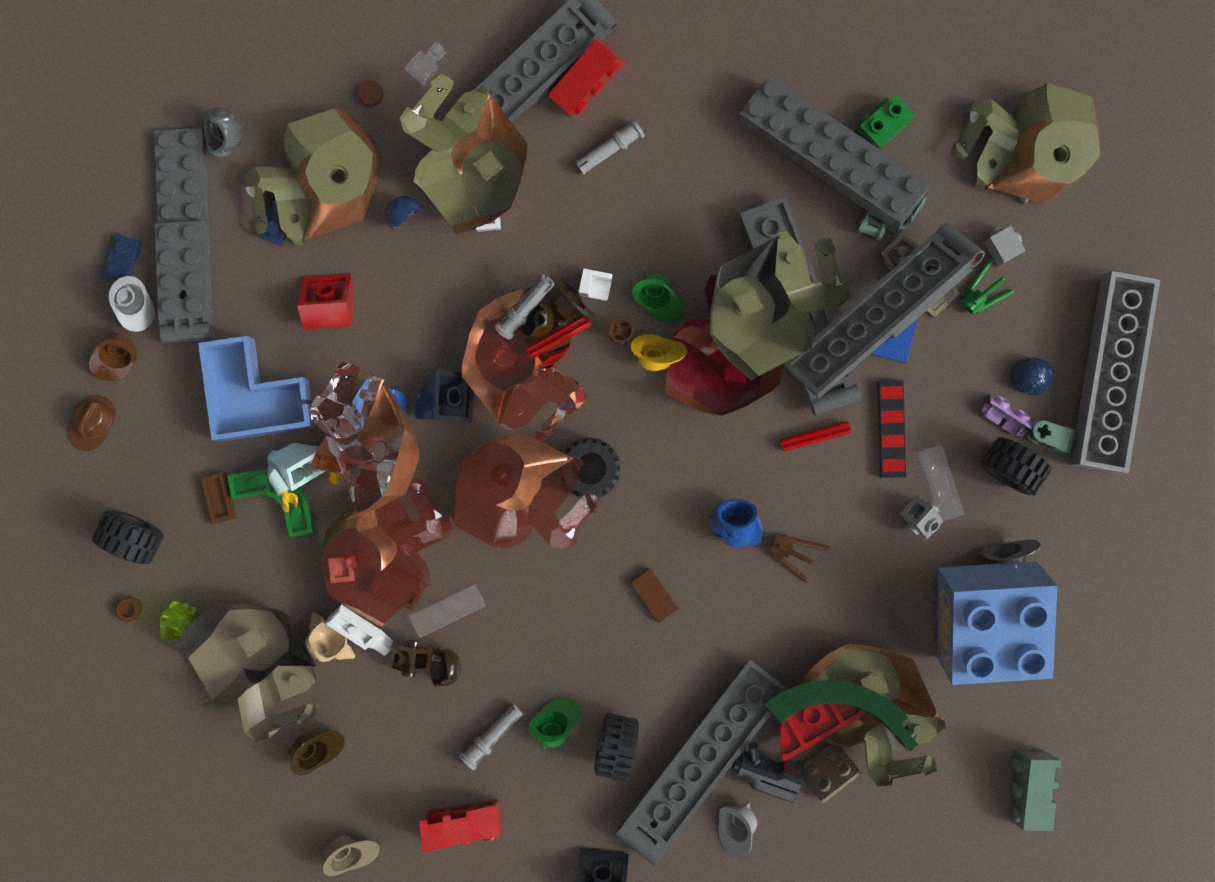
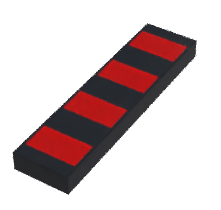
[878,380,906,478]

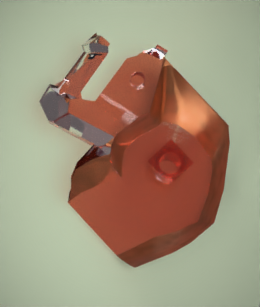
[462,286,586,442]
[310,362,420,521]
[453,431,602,550]
[321,478,453,629]

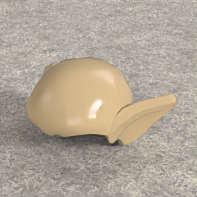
[305,612,355,662]

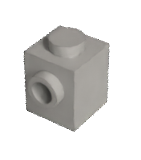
[984,226,1026,267]

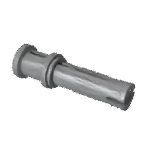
[575,118,645,175]
[495,274,554,339]
[459,703,524,770]

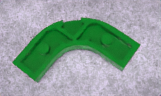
[227,470,315,538]

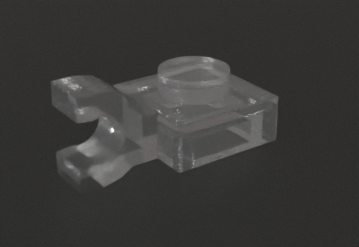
[404,42,446,86]

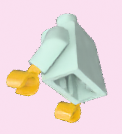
[267,443,345,512]

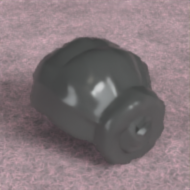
[204,107,241,158]

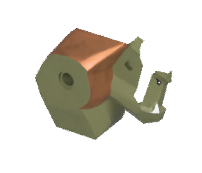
[400,74,528,234]
[950,83,1100,204]
[244,108,381,246]

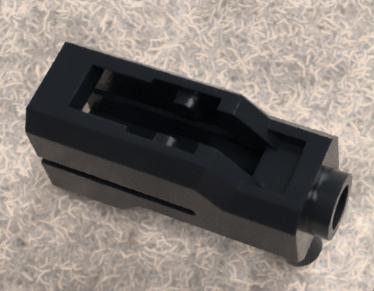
[733,743,805,803]

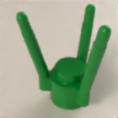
[960,257,1014,315]

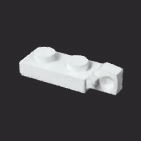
[326,605,393,656]

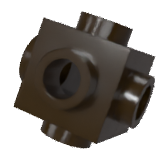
[392,640,433,677]

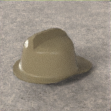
[322,835,380,876]

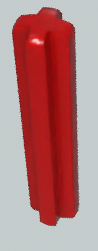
[525,315,592,358]
[780,421,851,451]

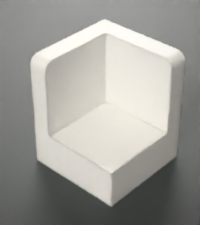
[579,269,612,301]

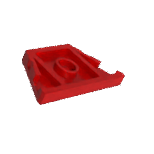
[779,704,866,762]

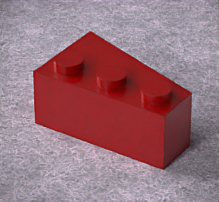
[548,39,627,116]
[419,800,502,852]

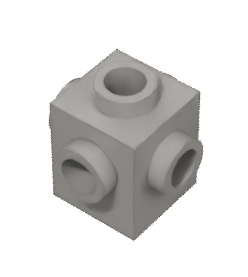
[900,496,943,539]

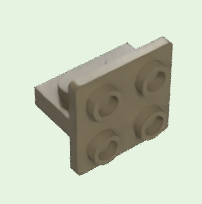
[802,743,862,803]

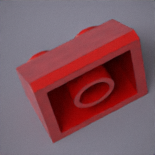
[297,274,354,329]

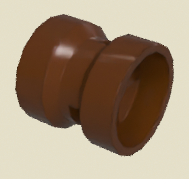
[609,318,633,345]

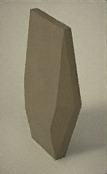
[879,234,960,318]

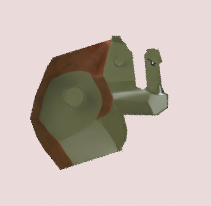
[800,644,946,787]

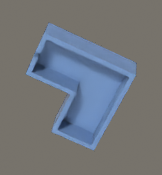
[198,336,316,442]

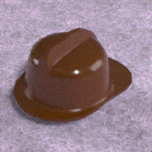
[88,331,138,382]
[68,395,116,451]

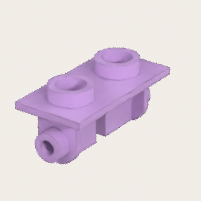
[981,394,1033,438]

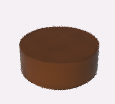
[358,80,384,107]
[115,597,143,622]

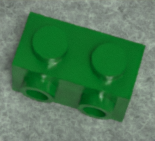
[856,94,916,149]

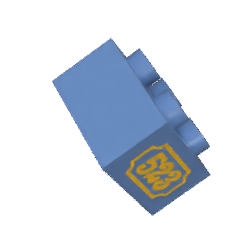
[936,561,1057,685]

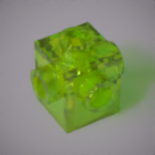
[160,601,197,642]

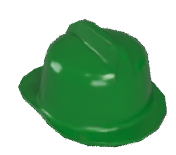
[632,272,684,322]
[529,697,581,749]

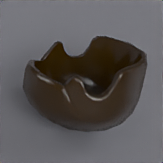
[520,302,554,339]
[430,649,461,686]

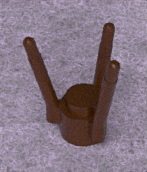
[769,534,831,582]

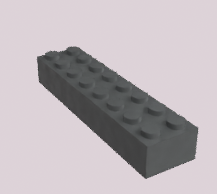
[739,75,930,231]

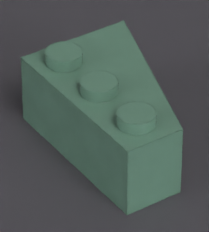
[1012,750,1062,831]

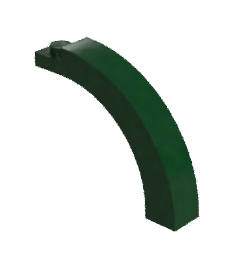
[763,681,918,751]

